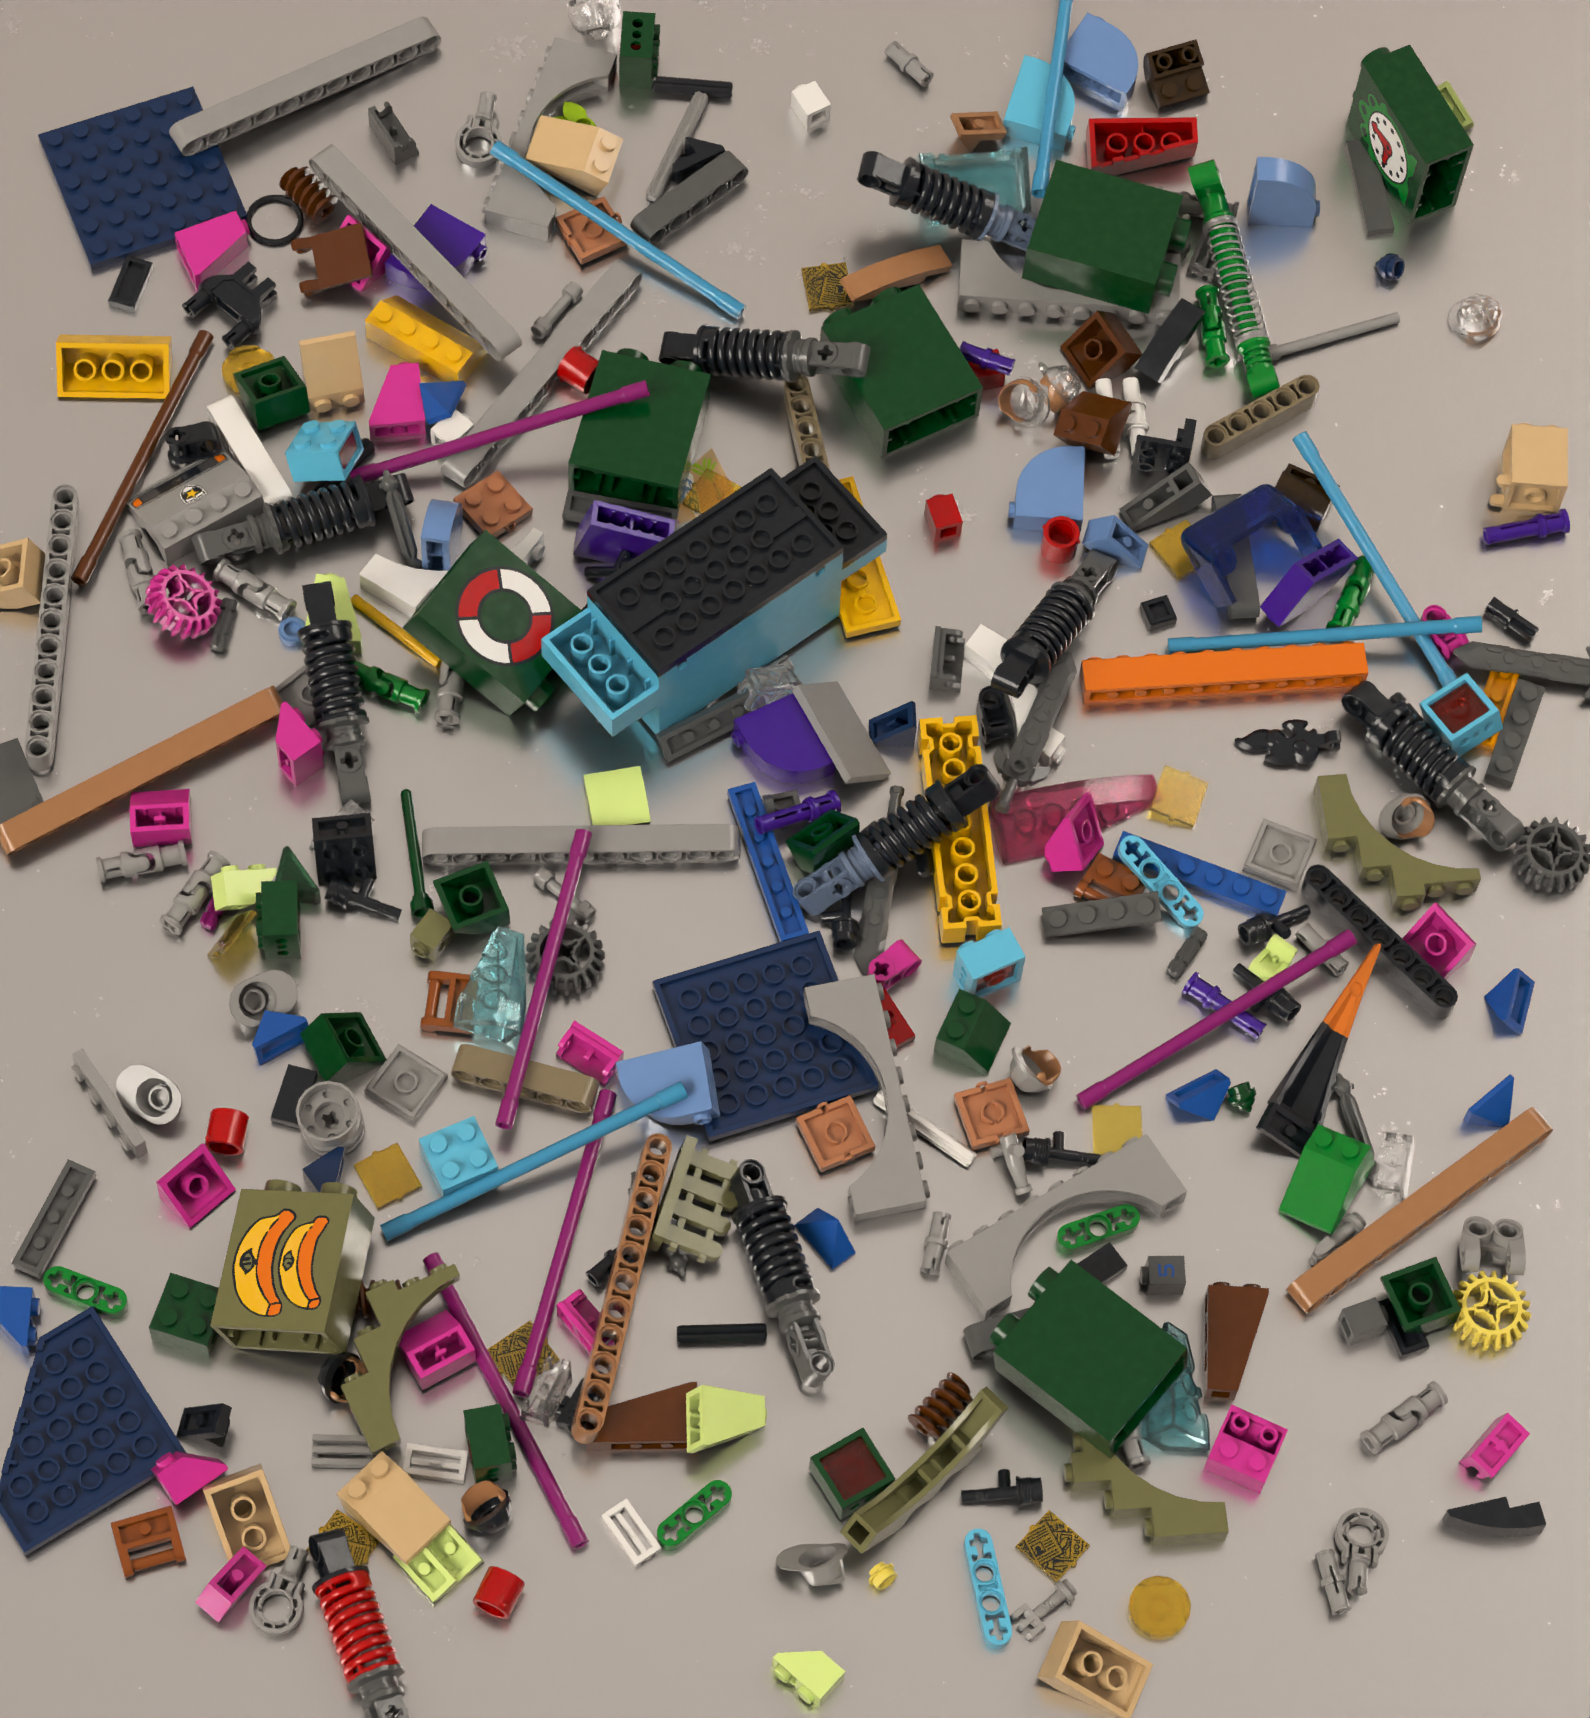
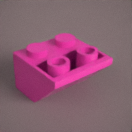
[275,701,324,787]
[129,789,192,847]
[398,1310,476,1391]
[1204,1404,1288,1494]

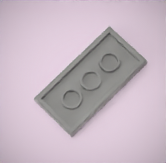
[792,681,891,784]

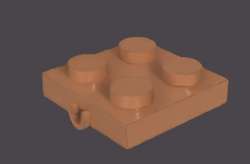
[556,196,627,265]
[453,470,533,538]
[954,1077,1030,1151]
[796,1095,876,1173]

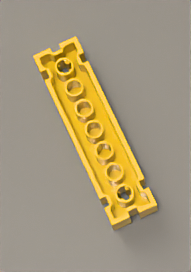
[917,715,1002,943]

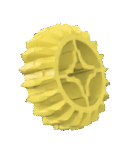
[1453,1270,1531,1352]

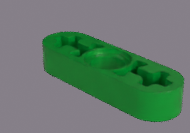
[1056,1204,1140,1254]
[43,1266,128,1318]
[657,1480,732,1551]

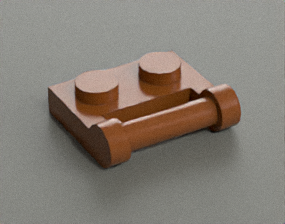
[1073,852,1146,901]
[420,971,481,1034]
[111,1506,186,1578]

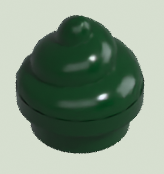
[1227,1081,1257,1113]

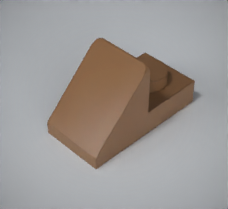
[950,111,1007,153]

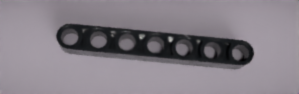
[1302,864,1458,1019]

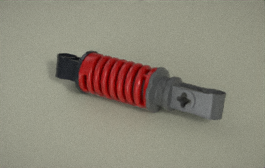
[308,1528,409,1718]

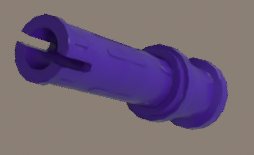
[1483,508,1570,545]
[754,790,841,835]
[1181,971,1267,1040]

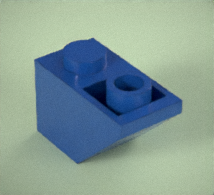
[0,1286,40,1356]

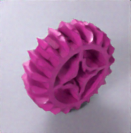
[144,564,222,640]

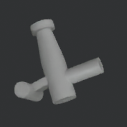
[990,1132,1033,1195]

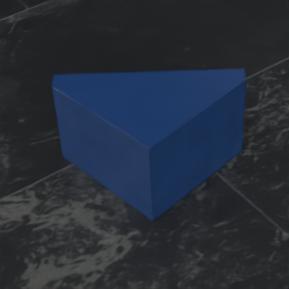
[869,701,917,747]
[302,1146,346,1192]

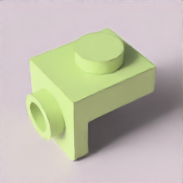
[1248,934,1298,981]

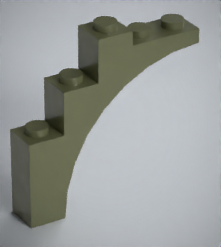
[1314,774,1481,911]
[341,1263,460,1457]
[840,1386,1009,1554]
[1064,1433,1229,1546]

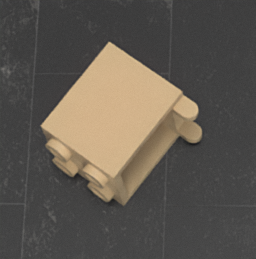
[1489,423,1568,514]

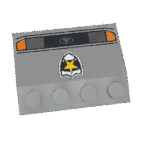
[126,448,264,565]

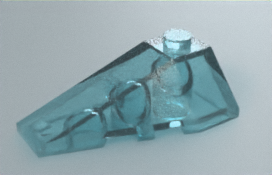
[453,926,526,1043]
[1142,1322,1210,1453]

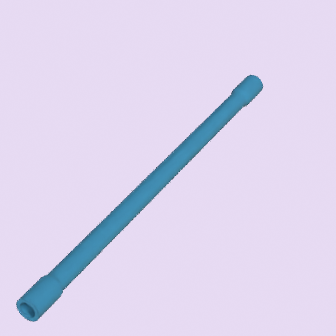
[1031,0,1073,198]
[490,140,746,319]
[1292,431,1465,700]
[1168,615,1482,655]
[380,1081,688,1241]

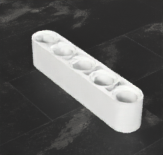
[205,395,293,504]

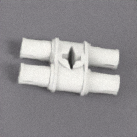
[1095,377,1149,459]

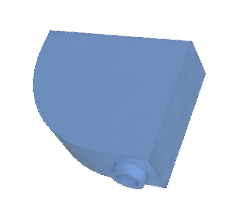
[1063,12,1138,109]
[1247,157,1320,227]
[1008,446,1085,532]
[420,499,463,571]
[616,1041,720,1125]

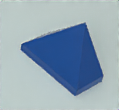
[419,381,467,425]
[1484,968,1535,1034]
[252,1010,308,1065]
[1165,1069,1231,1121]
[1463,1074,1514,1127]
[794,1208,856,1271]

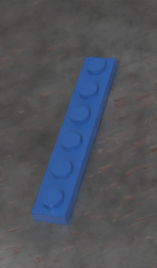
[727,782,809,942]
[1112,831,1287,918]

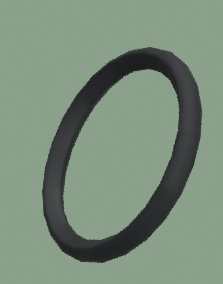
[246,195,304,245]

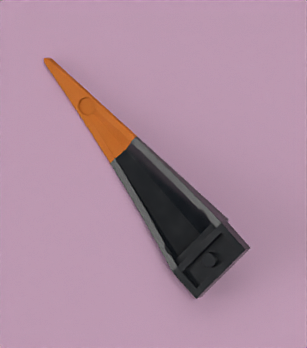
[1256,943,1381,1158]

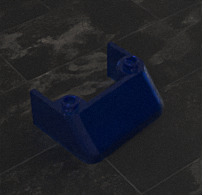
[1181,484,1322,608]

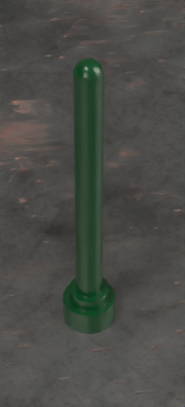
[400,789,434,918]

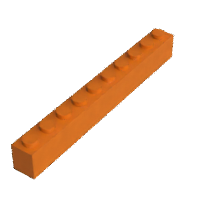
[1079,641,1369,704]

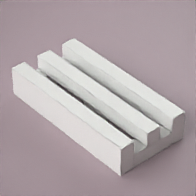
[403,1443,469,1484]
[601,1498,662,1568]

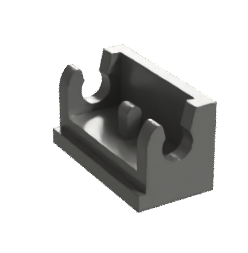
[368,102,419,165]
[929,626,965,692]

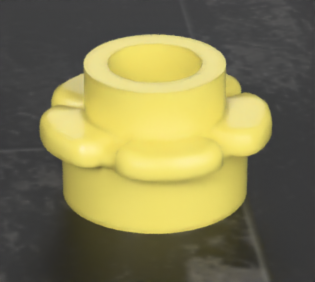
[869,1562,898,1591]

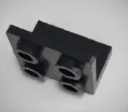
[1131,418,1197,475]
[312,813,377,885]

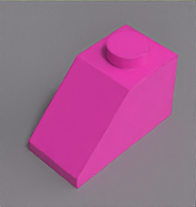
[151,1451,228,1505]
[195,1546,267,1622]

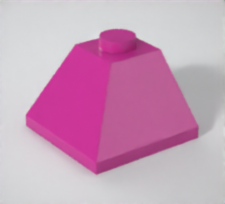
[1044,792,1104,872]

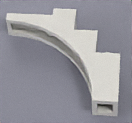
[359,528,545,618]
[963,624,1066,801]

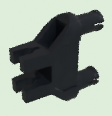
[182,261,277,350]

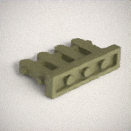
[647,1135,747,1264]

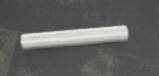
[873,1090,977,1167]

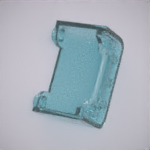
[915,147,1032,226]

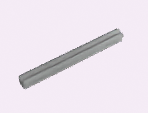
[646,91,708,202]

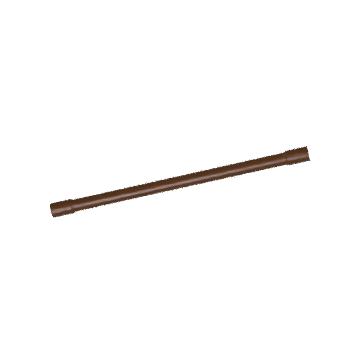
[71,330,214,586]

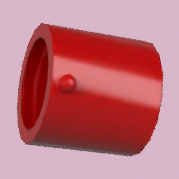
[557,346,599,394]
[1040,516,1080,564]
[205,1108,249,1156]
[473,1566,525,1619]

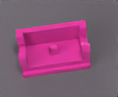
[556,1020,624,1088]
[557,1289,615,1353]
[1459,1413,1530,1479]

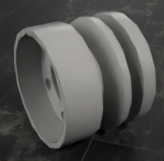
[296,1081,365,1156]

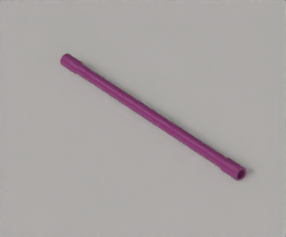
[350,380,650,483]
[495,829,592,1130]
[1076,929,1357,1110]
[512,1089,617,1398]
[423,1252,589,1550]

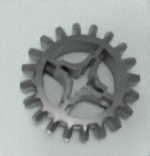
[1513,817,1590,893]
[525,919,605,997]

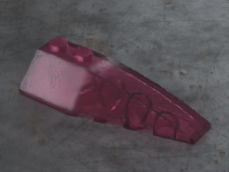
[988,774,1161,865]

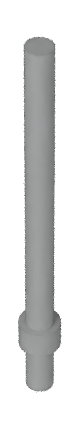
[1269,312,1400,361]

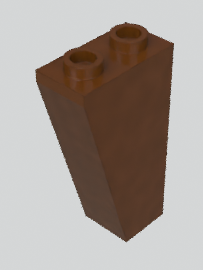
[1204,1282,1269,1400]
[586,1382,697,1452]

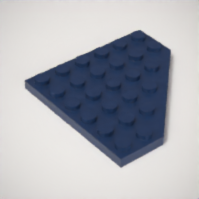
[0,1306,186,1556]

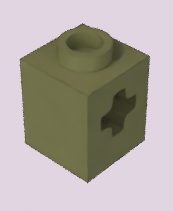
[410,908,455,961]

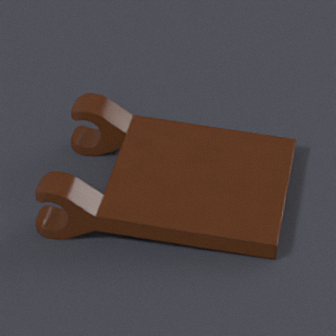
[291,222,373,296]

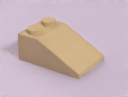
[525,115,623,197]
[299,331,365,413]
[0,538,46,609]
[336,1451,451,1565]
[202,1463,290,1566]
[1037,1620,1153,1718]

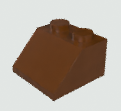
[1060,310,1142,389]
[1053,391,1133,456]

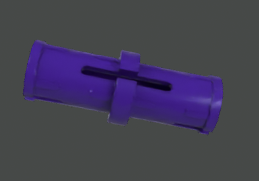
[960,341,1016,376]

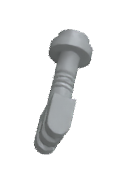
[1309,1212,1366,1266]
[1009,1579,1077,1642]

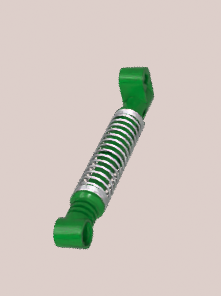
[1188,159,1280,399]

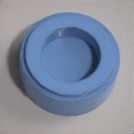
[278,617,306,647]

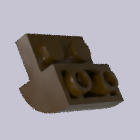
[1143,39,1210,109]
[1266,463,1340,533]

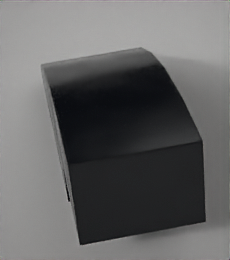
[1134,298,1206,383]
[1442,1497,1547,1537]

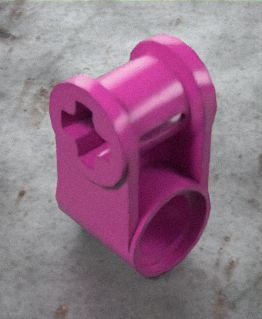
[1420,605,1469,661]
[867,939,922,991]

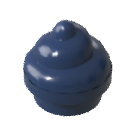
[1375,253,1405,281]

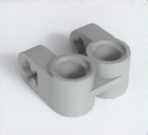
[1459,1216,1526,1276]

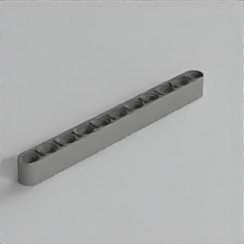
[169,17,441,156]
[309,144,522,361]
[441,259,643,488]
[25,484,80,772]
[422,824,741,865]

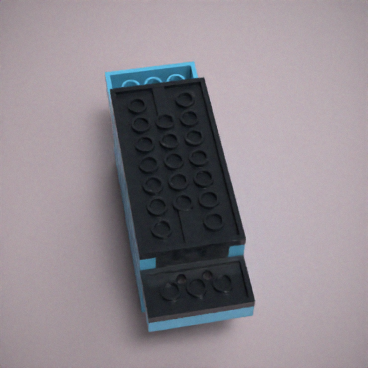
[541,455,887,737]

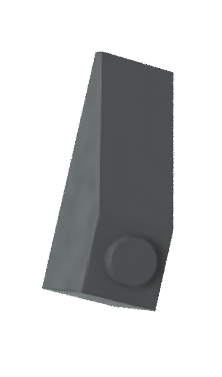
[1119,462,1212,532]

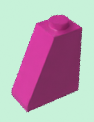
[174,211,250,290]
[369,362,426,440]

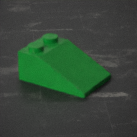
[1279,1124,1375,1235]

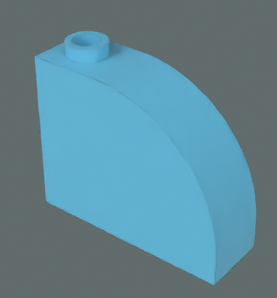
[1003,55,1076,151]

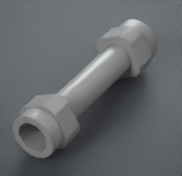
[531,281,583,339]
[533,867,597,923]

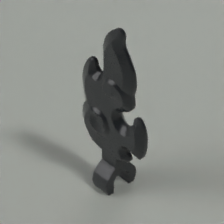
[1235,719,1341,765]

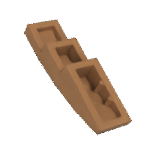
[840,244,953,302]

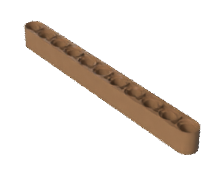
[0,685,283,856]
[1286,1107,1553,1314]
[571,1133,672,1444]

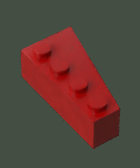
[1086,117,1198,176]

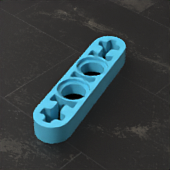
[1117,835,1204,929]
[964,1529,1012,1649]

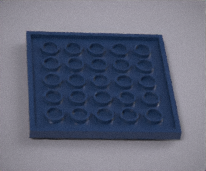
[38,86,248,271]
[652,930,879,1142]

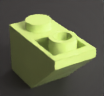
[211,864,277,911]
[772,1651,845,1707]

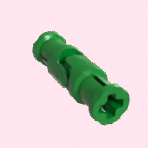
[1195,285,1230,368]
[1326,555,1375,628]
[354,660,430,713]

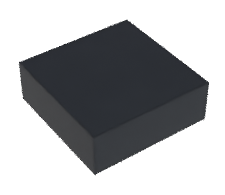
[1140,595,1177,631]

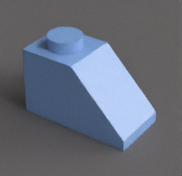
[1082,515,1148,569]

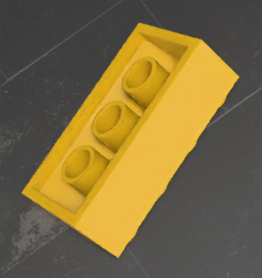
[365,295,487,382]
[56,334,172,399]

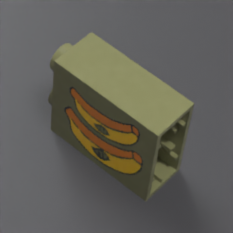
[210,1179,375,1354]

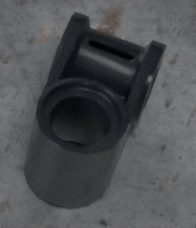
[165,421,222,464]
[976,686,1014,744]

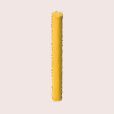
[351,594,442,668]

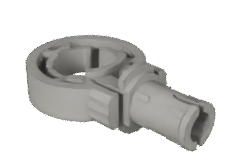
[455,91,502,168]
[1334,1508,1389,1596]
[249,1545,309,1636]

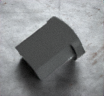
[762,789,801,814]

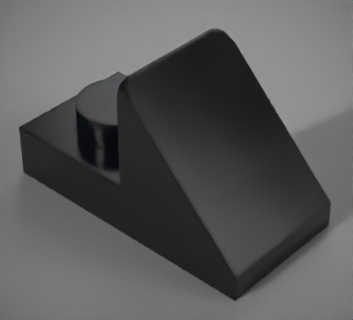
[672,137,725,185]
[176,1403,232,1447]

